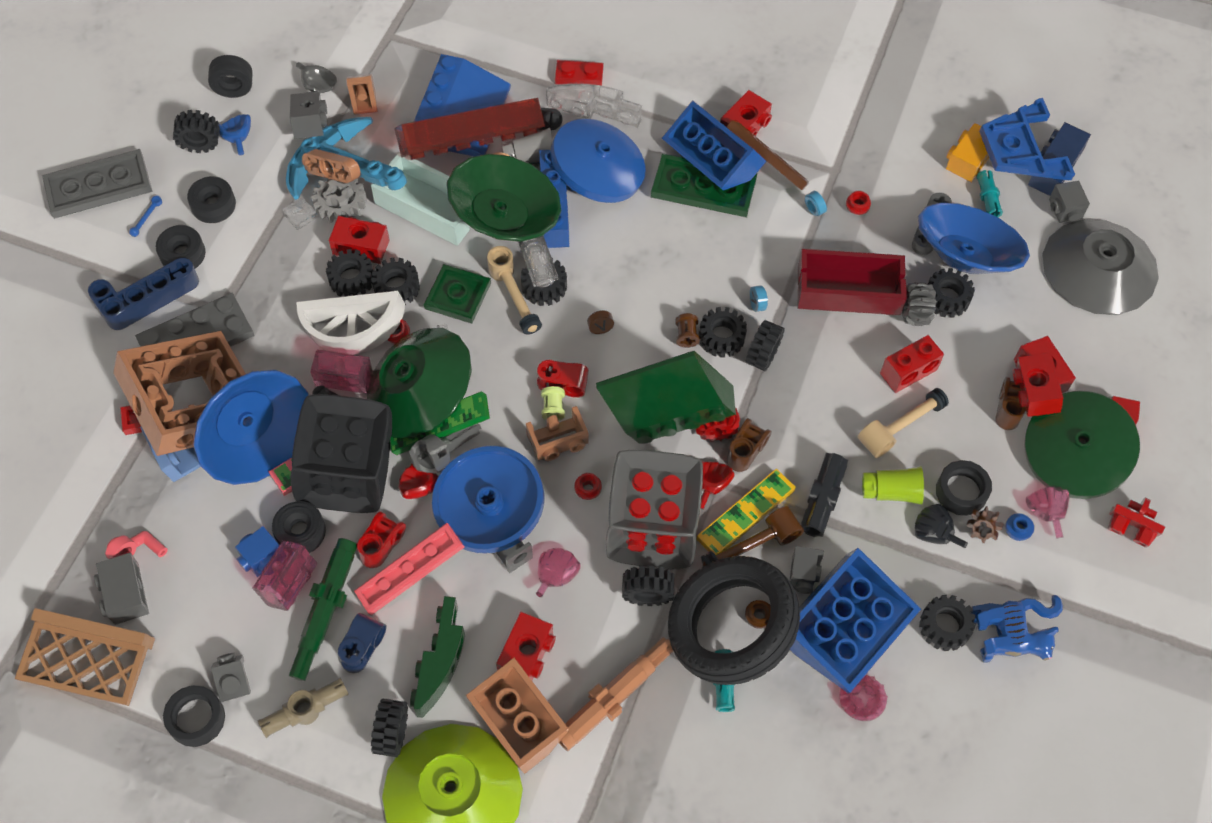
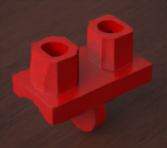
[1108,497,1165,548]

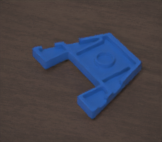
[979,98,1075,181]

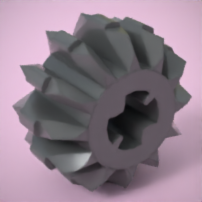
[902,282,937,326]

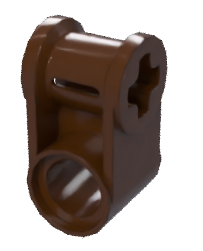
[995,377,1026,430]
[727,418,772,472]

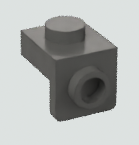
[211,653,251,702]

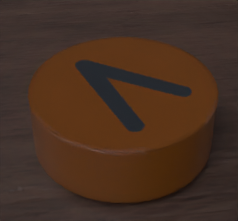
[587,310,614,334]

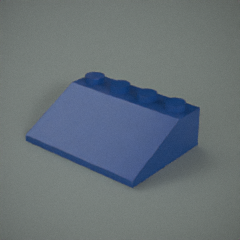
[412,54,511,157]
[790,548,921,693]

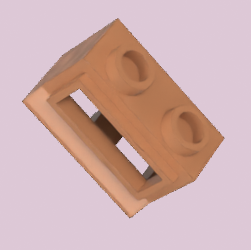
[526,406,589,461]

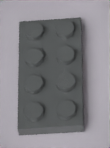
[42,149,153,219]
[135,292,255,347]

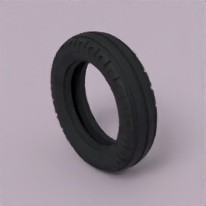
[668,556,800,685]

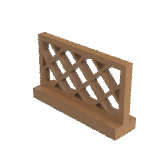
[15,608,155,706]

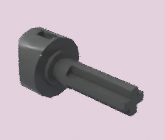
[409,424,481,473]

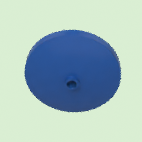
[550,119,646,203]
[432,446,545,553]

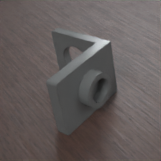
[495,541,533,573]

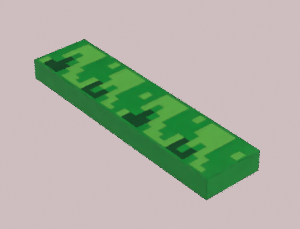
[390,391,490,455]

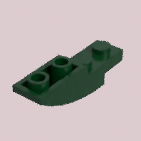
[410,596,465,718]

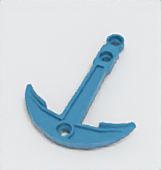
[286,117,407,200]

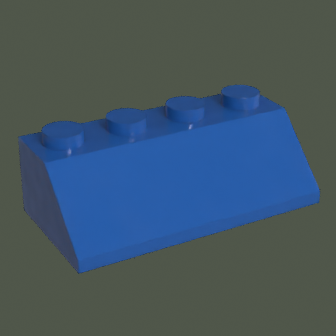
[662,100,766,190]

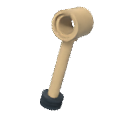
[487,246,542,335]
[858,388,949,458]

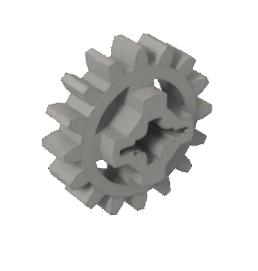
[311,178,367,223]

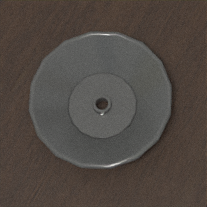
[1042,219,1159,315]

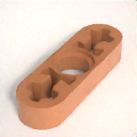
[302,149,361,183]

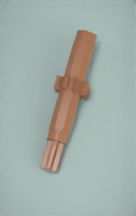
[559,637,673,751]

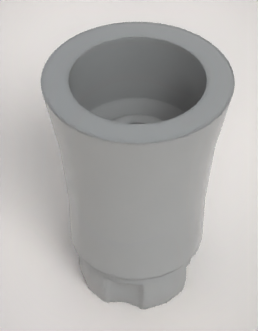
[501,128,553,164]

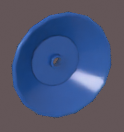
[918,203,1030,274]
[193,370,309,485]

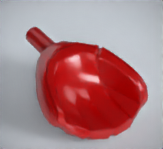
[700,461,735,510]
[398,463,439,499]

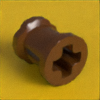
[675,313,700,348]

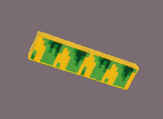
[696,469,796,555]

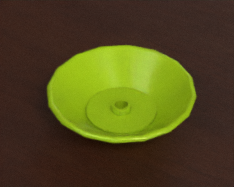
[382,724,523,823]

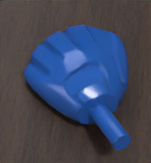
[219,114,251,155]

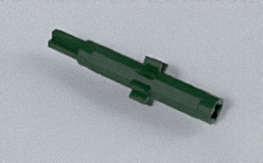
[289,538,357,681]

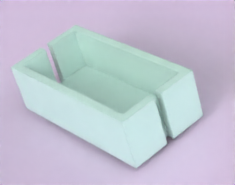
[371,152,470,246]

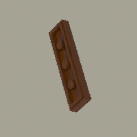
[727,120,809,190]

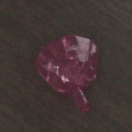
[1025,487,1070,539]
[536,548,581,597]

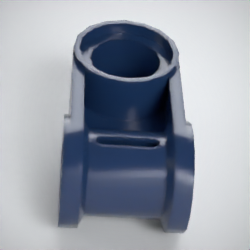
[338,613,387,673]

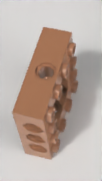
[113,331,246,456]

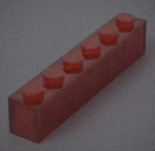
[394,98,545,160]

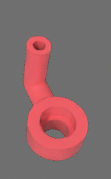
[105,531,168,559]

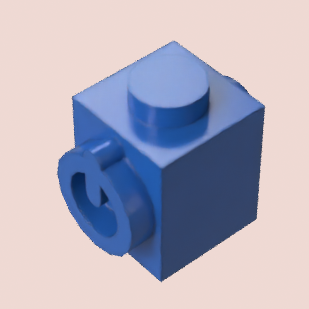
[235,526,285,577]

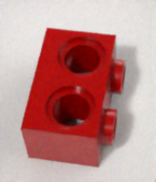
[880,335,944,393]

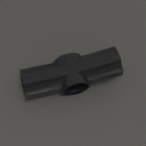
[801,453,848,537]

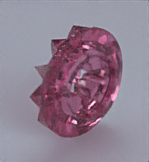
[839,675,888,721]

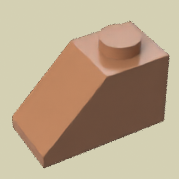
[346,74,378,115]

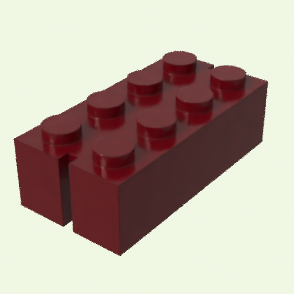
[797,249,907,315]

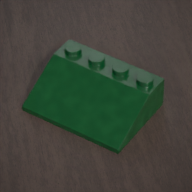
[596,351,736,444]

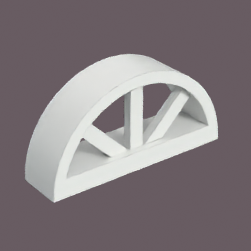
[297,291,405,355]

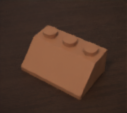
[466,658,569,774]

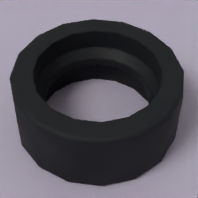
[936,460,992,516]
[163,685,226,747]

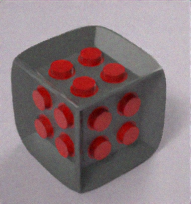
[606,450,703,569]

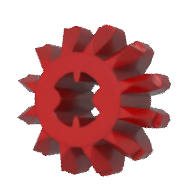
[695,408,740,442]

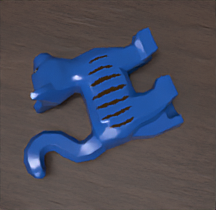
[971,595,1063,663]

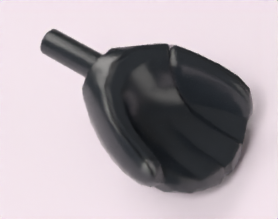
[914,504,968,548]

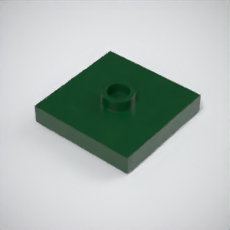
[424,264,491,324]

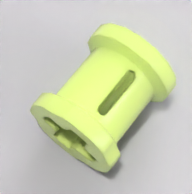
[541,386,565,421]

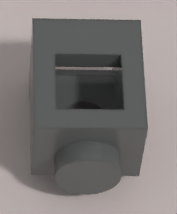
[789,546,824,594]

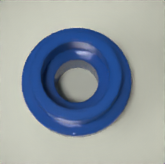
[1005,513,1034,541]

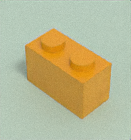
[946,123,990,183]

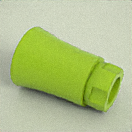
[862,466,924,505]

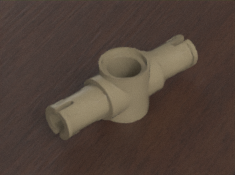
[258,677,349,738]

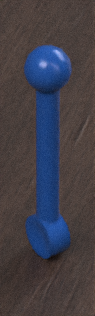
[129,196,162,237]

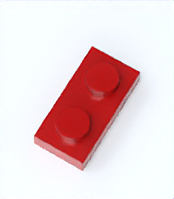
[555,60,604,87]

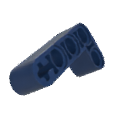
[88,258,199,330]

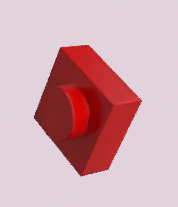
[120,405,142,435]

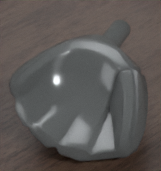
[296,62,337,93]

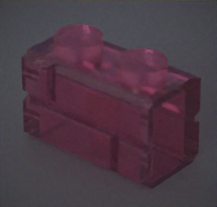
[310,349,373,394]
[252,541,318,611]

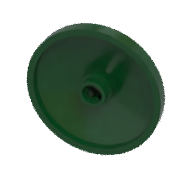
[1024,391,1140,499]

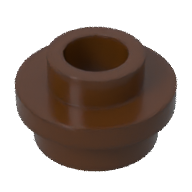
[745,600,771,629]

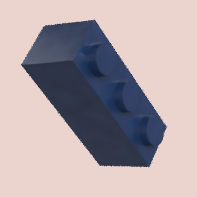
[1028,122,1091,196]

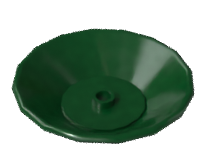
[446,154,562,242]
[367,328,472,438]

